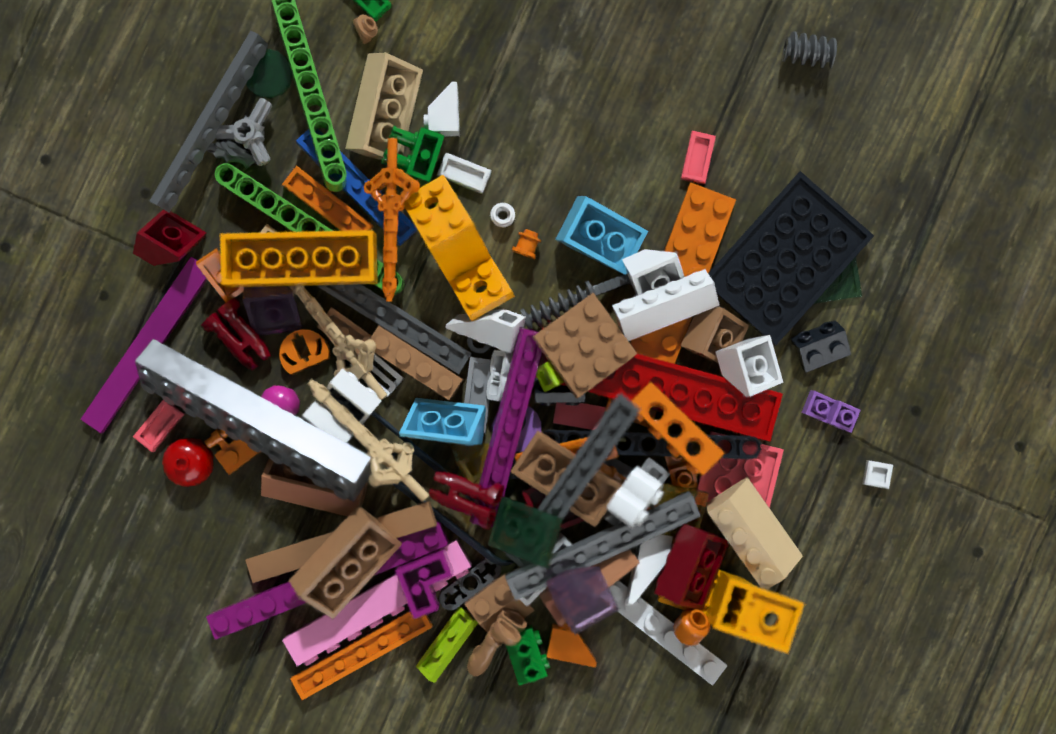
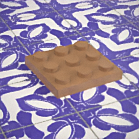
[532,293,637,399]

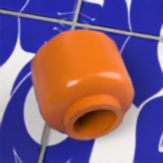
[673,608,710,646]

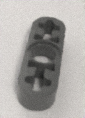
[439,558,502,610]

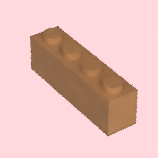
[370,326,464,400]

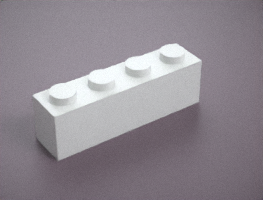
[612,270,719,341]

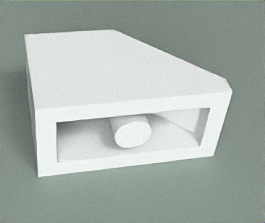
[424,82,460,136]

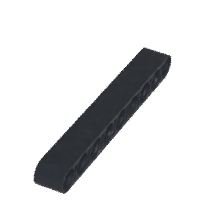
[542,430,762,459]

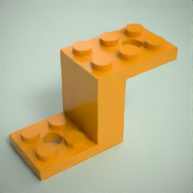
[404,175,515,321]
[657,569,804,653]

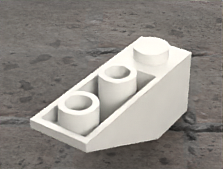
[446,309,525,353]

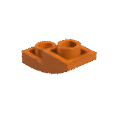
[664,443,698,493]

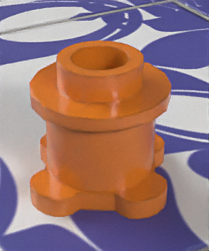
[512,229,542,260]

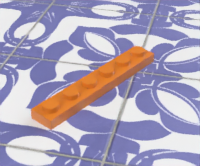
[290,610,433,700]

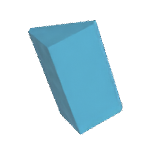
[399,398,486,445]

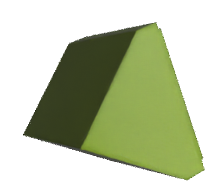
[536,361,564,392]

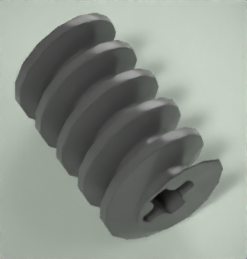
[782,31,837,70]

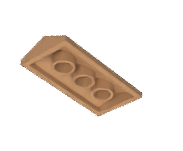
[511,430,623,527]

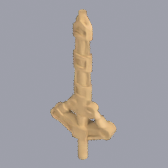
[289,286,388,400]
[308,380,429,502]

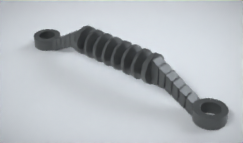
[467,274,632,354]

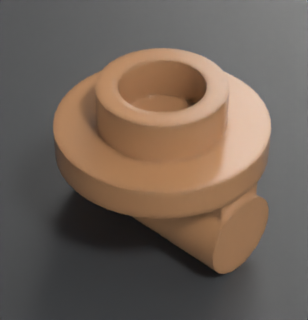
[352,15,378,44]

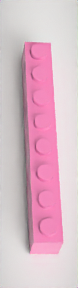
[282,538,472,666]

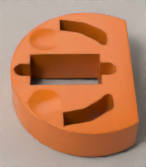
[279,329,331,375]

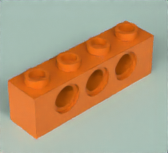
[631,382,725,476]

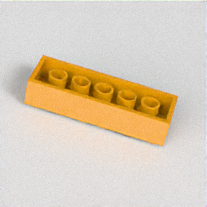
[220,230,378,287]

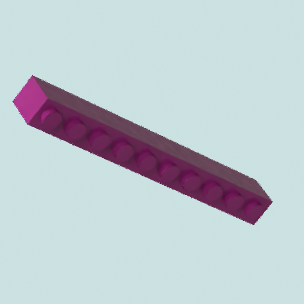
[206,521,450,640]

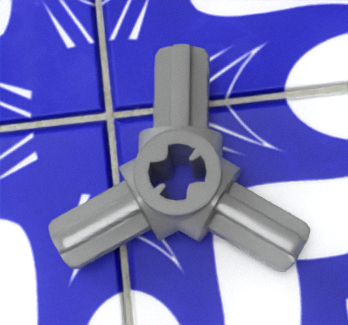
[215,98,272,166]

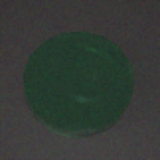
[246,49,293,99]

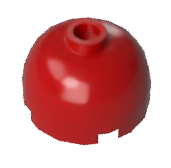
[162,438,214,487]

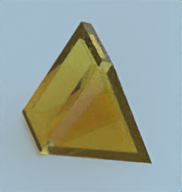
[450,442,490,482]

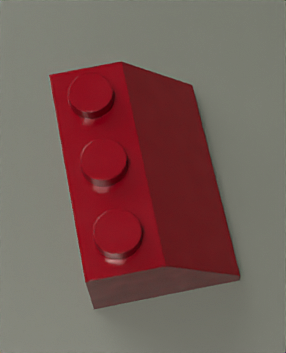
[655,524,729,610]

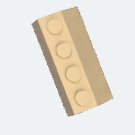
[345,53,423,160]
[706,477,803,590]

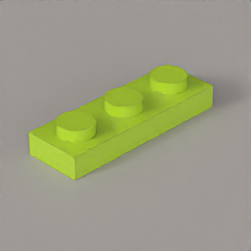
[416,606,478,683]

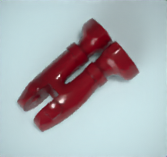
[200,297,271,372]
[428,472,504,530]

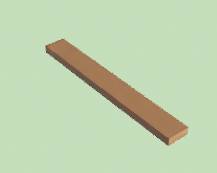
[245,501,437,583]

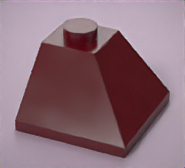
[133,210,207,266]

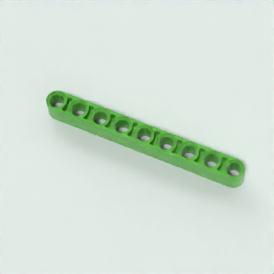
[271,0,347,192]
[215,163,404,295]

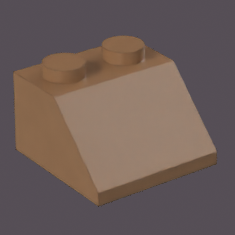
[681,306,749,365]
[465,571,535,633]

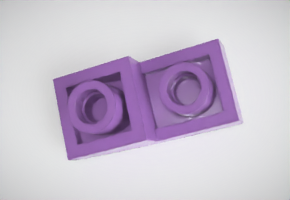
[801,390,861,433]

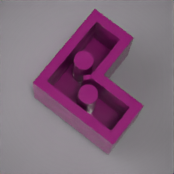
[395,549,454,619]

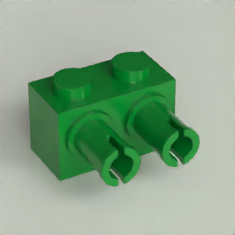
[381,125,445,186]
[506,625,550,686]

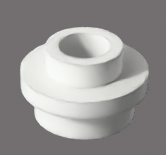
[491,203,515,228]

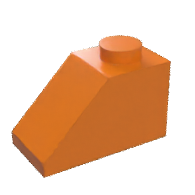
[546,622,597,668]

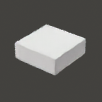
[863,460,893,489]

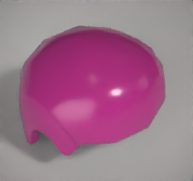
[261,385,300,416]

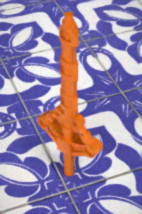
[364,138,420,302]

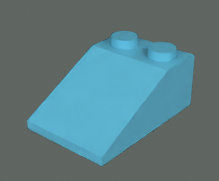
[555,196,648,275]

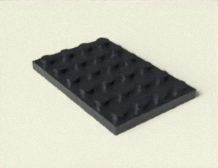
[708,171,874,346]

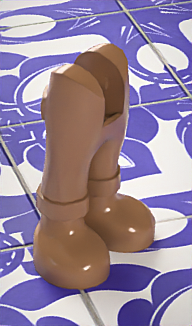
[467,609,527,676]

